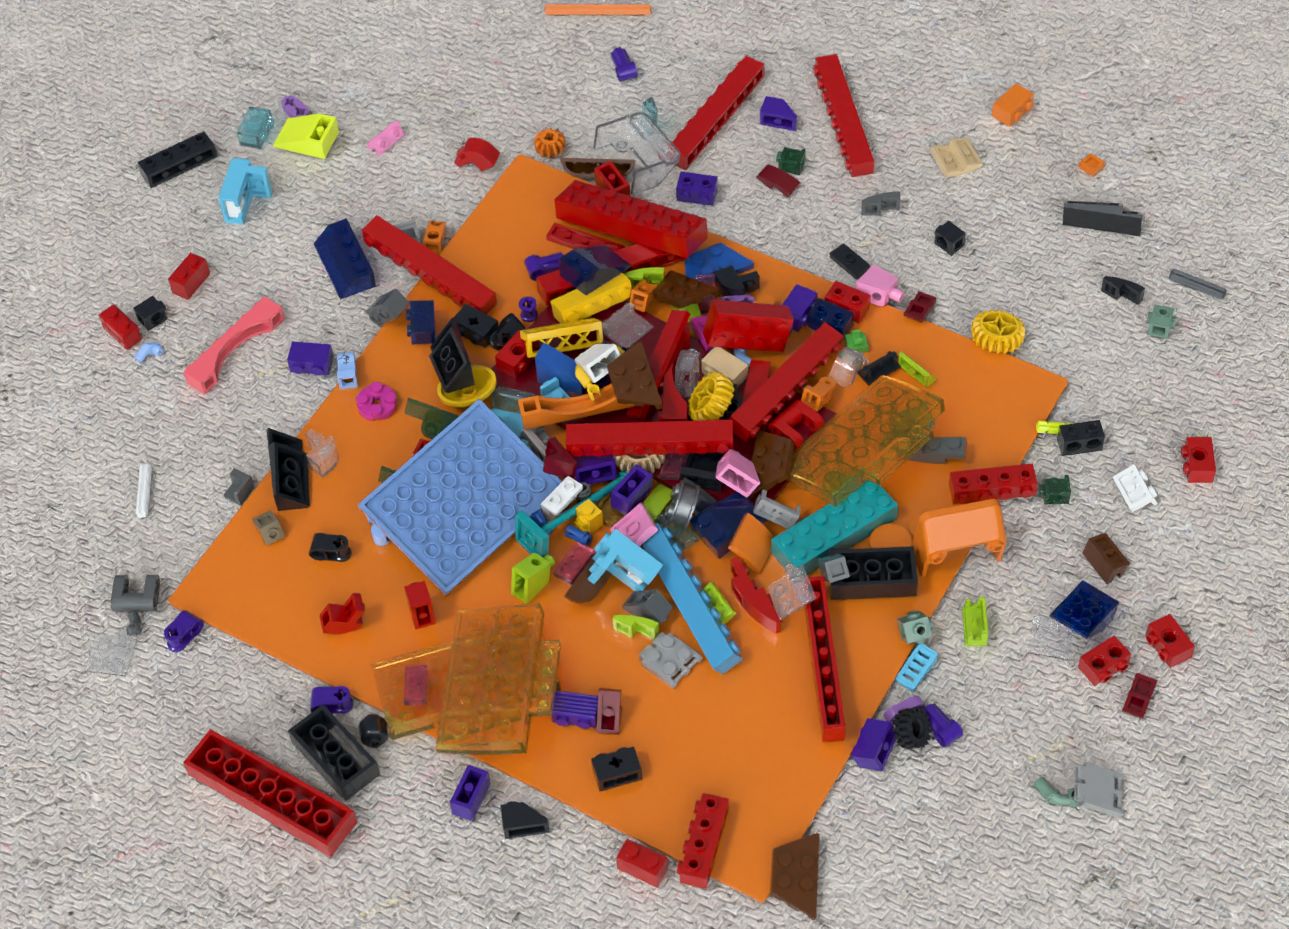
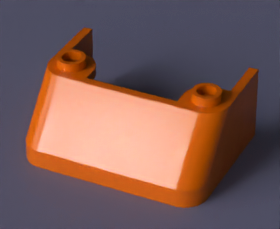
[911,499,1007,577]

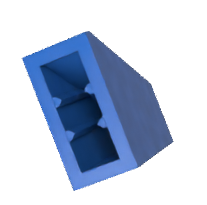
[535,343,587,396]

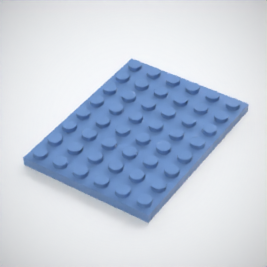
[358,399,562,596]

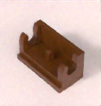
[1082,533,1130,584]

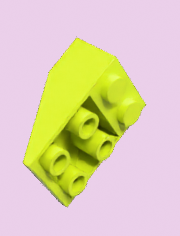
[273,113,339,159]

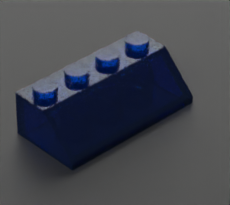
[313,218,376,300]

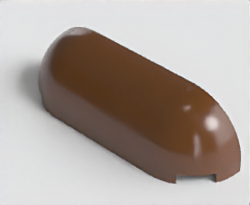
[560,158,636,178]
[564,533,612,603]

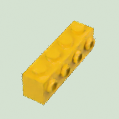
[550,270,632,324]

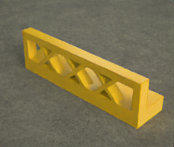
[520,318,603,358]

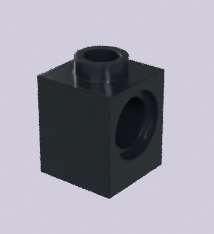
[934,220,966,256]
[134,296,167,331]

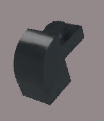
[714,266,760,297]

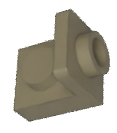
[252,510,285,545]

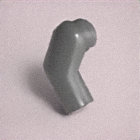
[126,611,143,636]

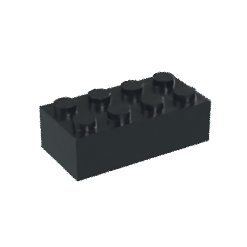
[828,546,918,600]
[288,705,380,801]

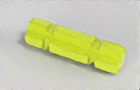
[1036,421,1073,434]

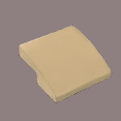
[930,138,983,178]

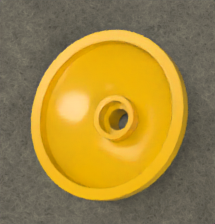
[437,365,497,408]

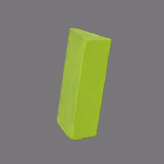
[898,351,936,388]

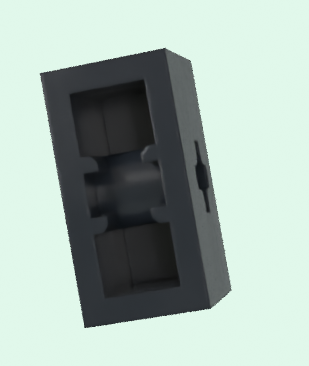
[453,304,498,348]
[591,746,642,792]

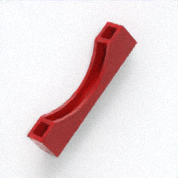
[658,322,690,422]

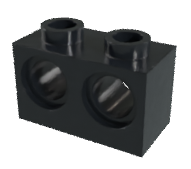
[1057,420,1105,456]

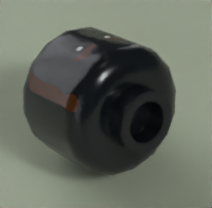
[359,714,389,748]

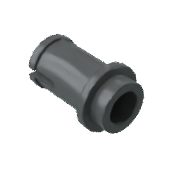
[577,482,591,503]

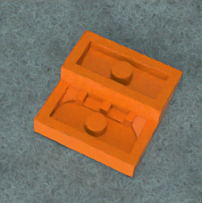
[728,513,774,574]

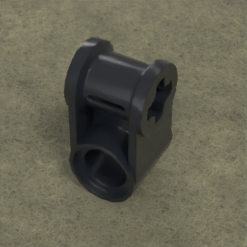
[489,313,526,350]
[309,533,352,562]

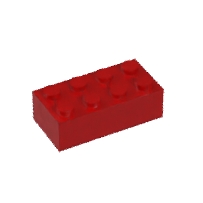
[703,299,794,352]

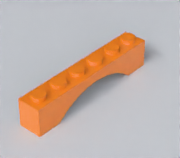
[518,384,635,430]

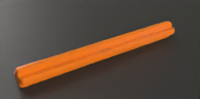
[545,4,651,15]

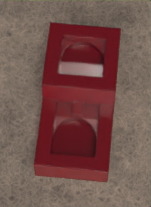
[756,164,800,198]
[904,291,937,322]
[1122,673,1158,719]

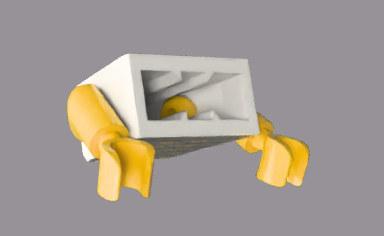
[575,344,625,401]

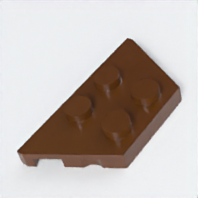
[653,270,721,308]
[607,341,662,409]
[747,430,794,500]
[770,833,820,920]

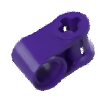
[164,610,204,652]
[310,686,354,714]

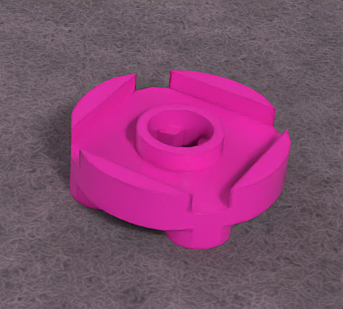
[356,382,397,421]

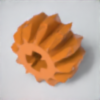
[534,127,566,158]

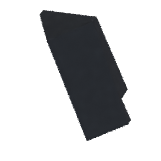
[1063,201,1142,236]
[429,318,475,393]
[266,428,310,511]

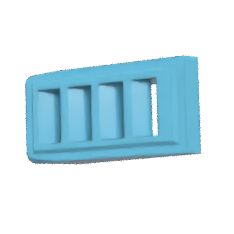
[895,643,938,692]

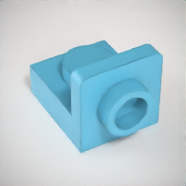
[540,377,570,398]

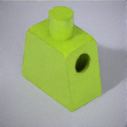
[511,553,555,605]

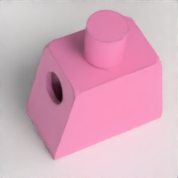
[855,264,904,306]
[716,449,760,497]

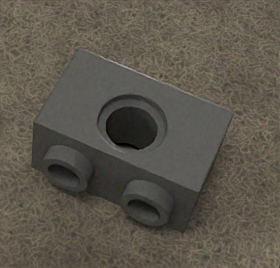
[365,289,410,326]

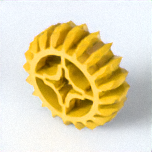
[971,309,1025,355]
[687,371,734,421]

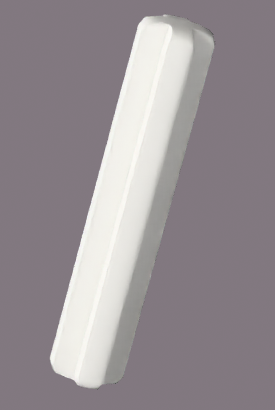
[136,464,152,518]

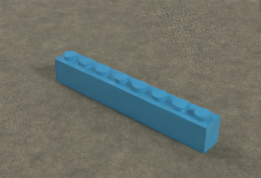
[642,523,743,674]

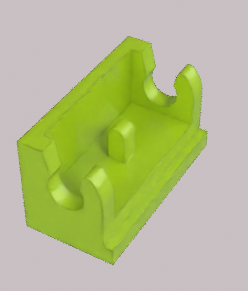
[962,597,988,646]

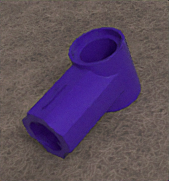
[611,47,638,82]
[524,252,566,281]
[923,703,963,748]

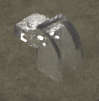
[828,347,869,387]
[305,429,339,478]

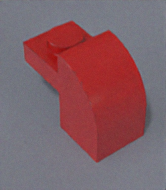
[454,138,500,171]
[319,593,365,634]

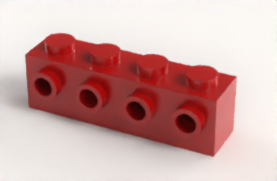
[949,463,1038,504]
[676,793,729,889]

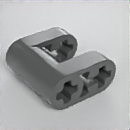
[111,575,160,612]

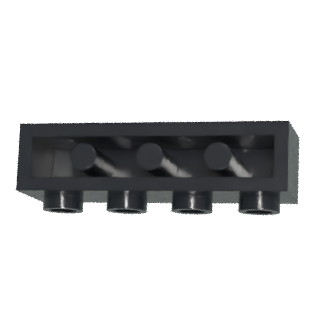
[137,131,217,188]

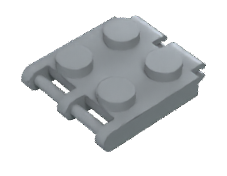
[639,632,703,689]
[1074,762,1124,817]

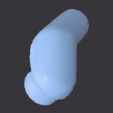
[134,342,163,363]
[733,349,752,366]

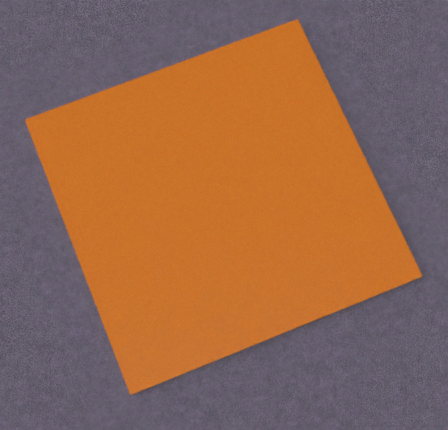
[168,154,1068,903]

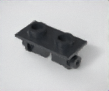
[857,351,901,386]

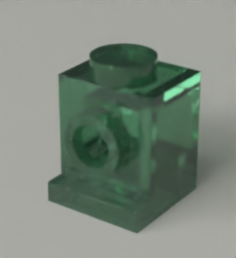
[776,147,806,175]
[1039,475,1071,504]

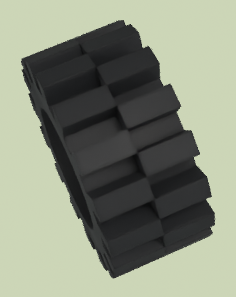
[892,708,932,749]

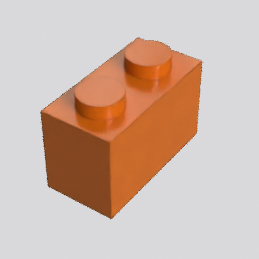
[992,83,1034,127]

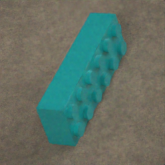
[771,477,898,582]

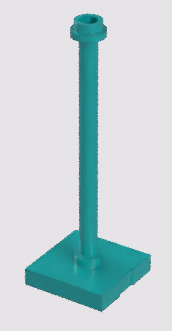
[515,471,628,557]

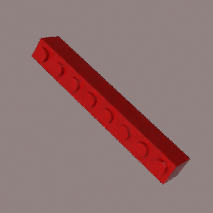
[813,54,874,177]
[665,56,765,170]
[362,215,497,314]
[537,244,686,306]
[729,322,844,442]
[566,420,733,457]
[802,576,846,742]

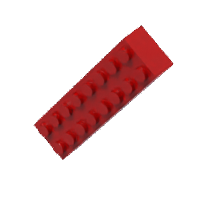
[554,180,708,258]
[183,729,357,858]

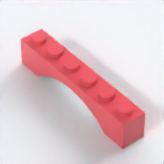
[184,296,285,395]

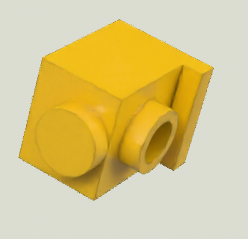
[574,499,603,535]

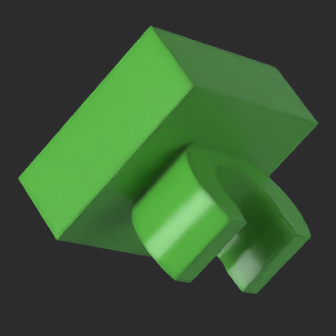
[844,329,869,355]

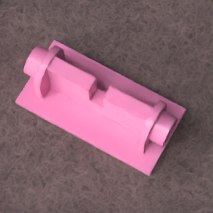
[367,120,405,156]

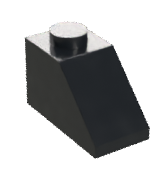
[500,801,550,839]

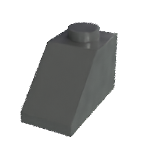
[622,589,673,623]

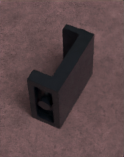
[680,452,726,492]

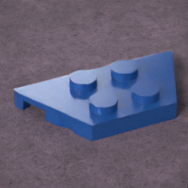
[685,243,754,285]

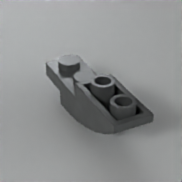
[881,433,967,464]

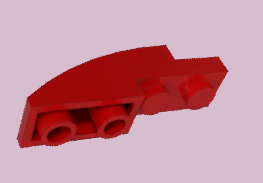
[731,557,783,633]

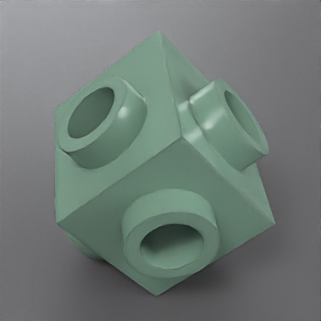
[1146,305,1177,339]
[897,610,933,644]

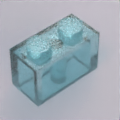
[237,106,274,149]

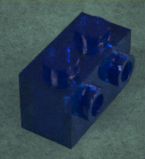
[807,298,854,341]
[406,300,435,344]

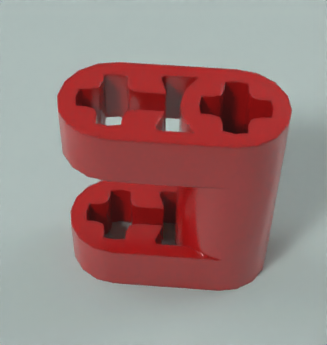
[768,400,824,450]

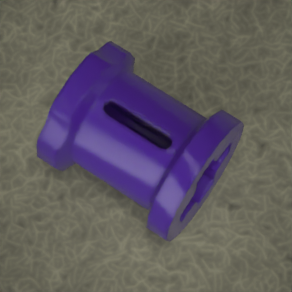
[519,296,538,323]

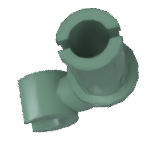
[1033,777,1080,807]

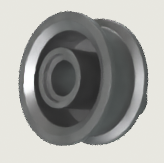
[664,480,700,530]

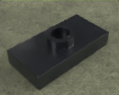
[829,243,870,279]

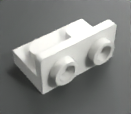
[1113,465,1158,512]
[540,476,583,521]

